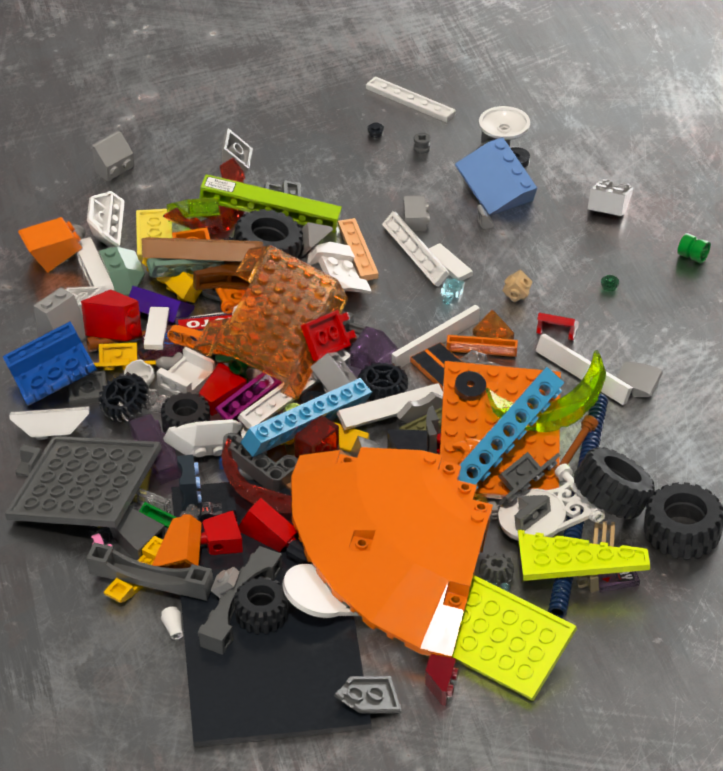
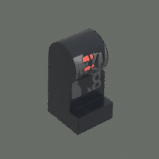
[198,497,237,523]

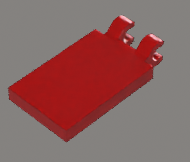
[300,310,357,361]

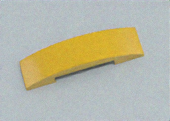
[104,536,163,603]

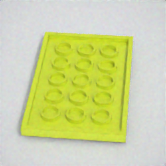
[452,575,577,701]

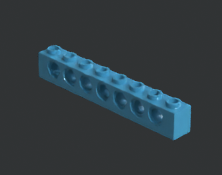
[459,367,565,489]
[241,378,372,457]

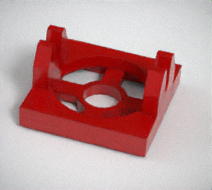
[536,312,579,341]

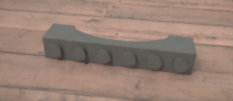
[86,542,214,601]
[198,546,282,655]

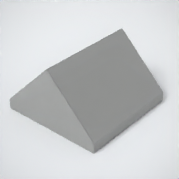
[222,128,253,171]
[299,222,333,260]

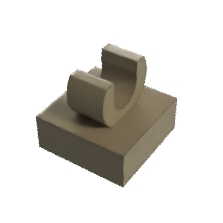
[576,574,599,593]

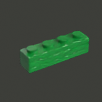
[139,502,177,529]

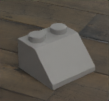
[92,131,134,181]
[311,352,357,393]

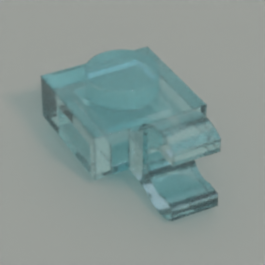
[441,278,465,305]

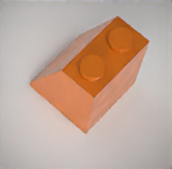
[18,217,83,273]

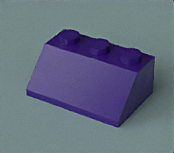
[129,285,195,325]

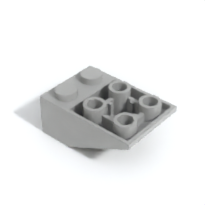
[587,179,634,216]

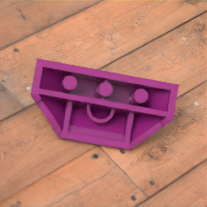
[215,367,282,425]

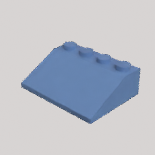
[455,137,537,216]

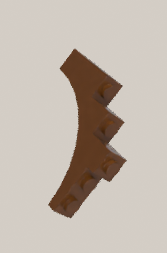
[193,261,313,312]

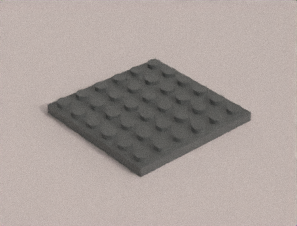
[5,436,162,527]

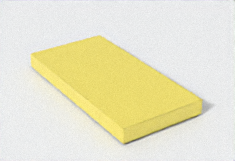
[136,209,172,260]

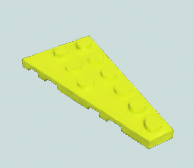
[518,530,650,581]

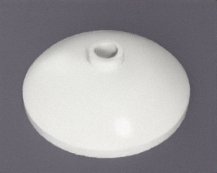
[479,106,530,140]

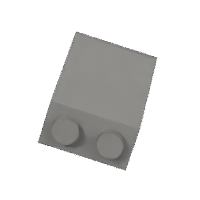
[34,287,91,343]

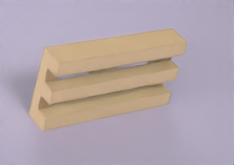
[593,521,615,547]

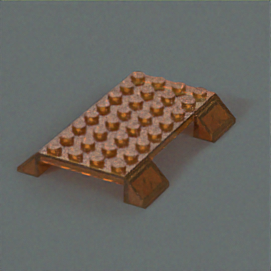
[193,245,348,401]

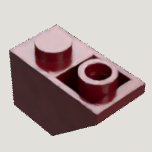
[425,654,459,706]

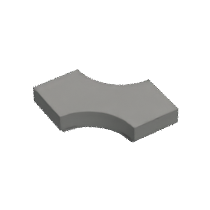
[396,392,443,423]

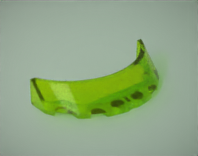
[485,350,606,432]

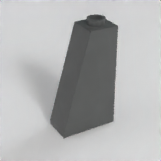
[109,506,165,560]

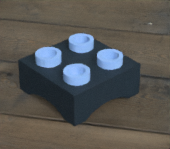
[177,454,202,513]

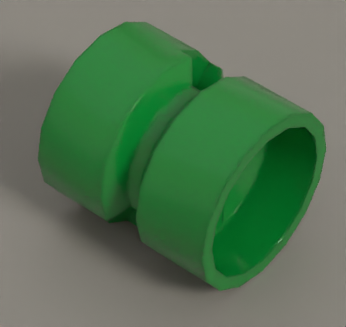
[677,233,711,264]

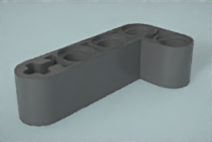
[222,433,298,493]

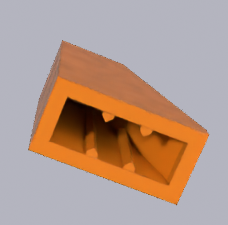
[152,514,202,569]

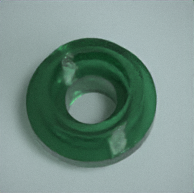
[601,275,619,291]

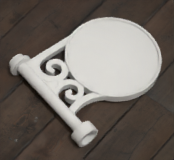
[498,464,605,541]
[282,564,359,618]

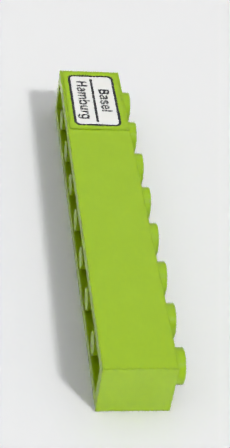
[199,174,342,233]

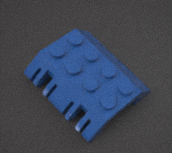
[2,321,97,406]

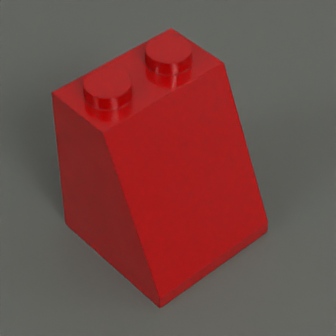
[81,289,142,341]

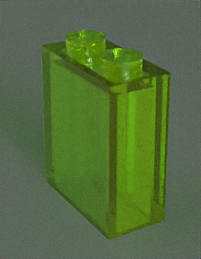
[166,197,220,222]

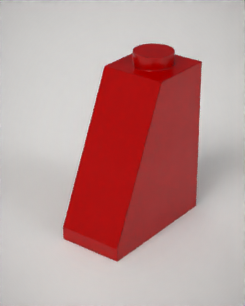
[199,362,247,416]
[238,498,297,552]

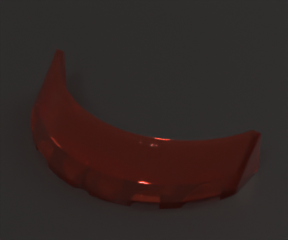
[163,158,246,234]
[221,439,292,513]

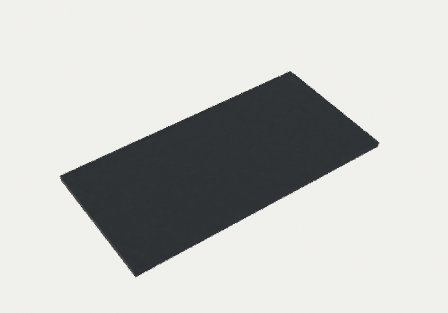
[171,479,372,747]

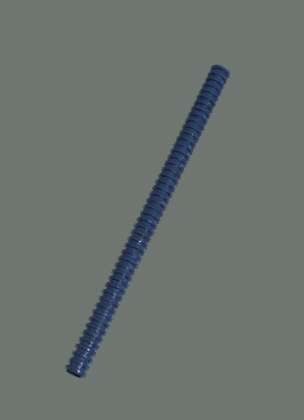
[548,394,608,618]

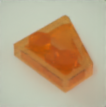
[473,310,514,340]

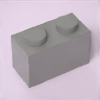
[404,195,430,231]

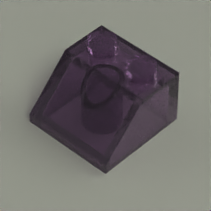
[350,326,398,369]

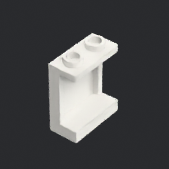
[157,347,215,395]

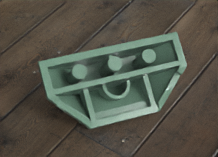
[98,246,145,297]

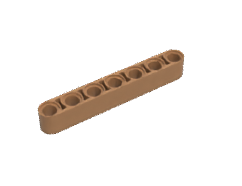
[141,237,263,262]

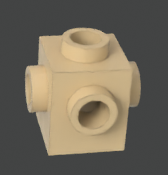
[502,269,532,303]

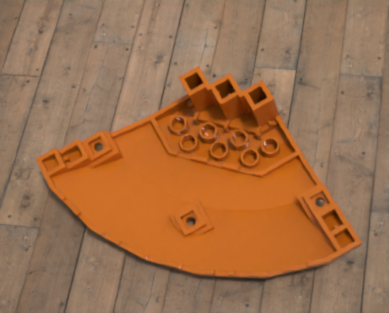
[291,447,493,658]

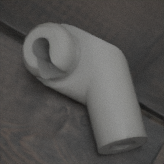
[156,352,183,370]

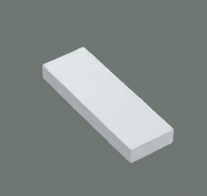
[429,243,473,283]
[144,307,169,350]

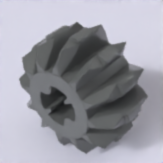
[479,552,514,587]

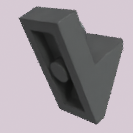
[514,495,551,531]

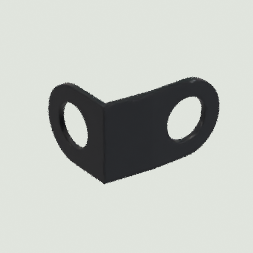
[89,526,112,543]

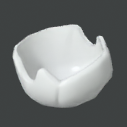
[124,359,155,386]

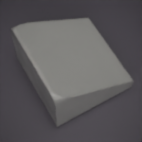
[477,205,494,229]

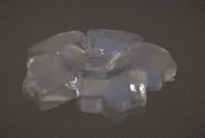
[180,504,200,519]

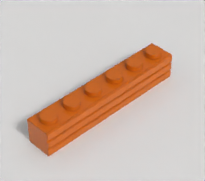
[446,335,518,357]

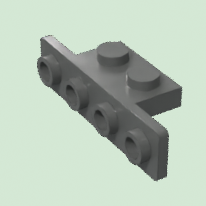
[498,452,561,505]

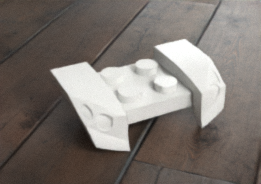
[307,242,372,295]

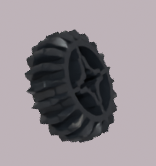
[357,361,408,402]
[98,372,150,422]

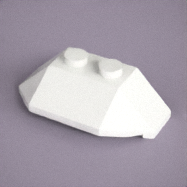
[87,191,124,247]
[9,406,90,440]
[163,419,243,457]

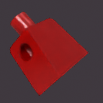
[200,511,243,555]

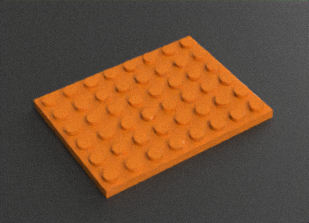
[439,361,561,499]

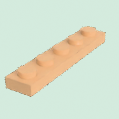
[338,218,378,281]

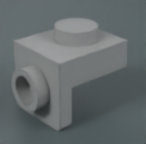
[211,567,239,598]

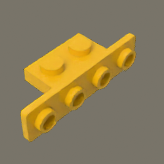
[94,343,156,370]

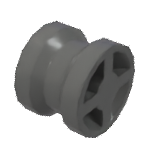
[414,133,431,154]

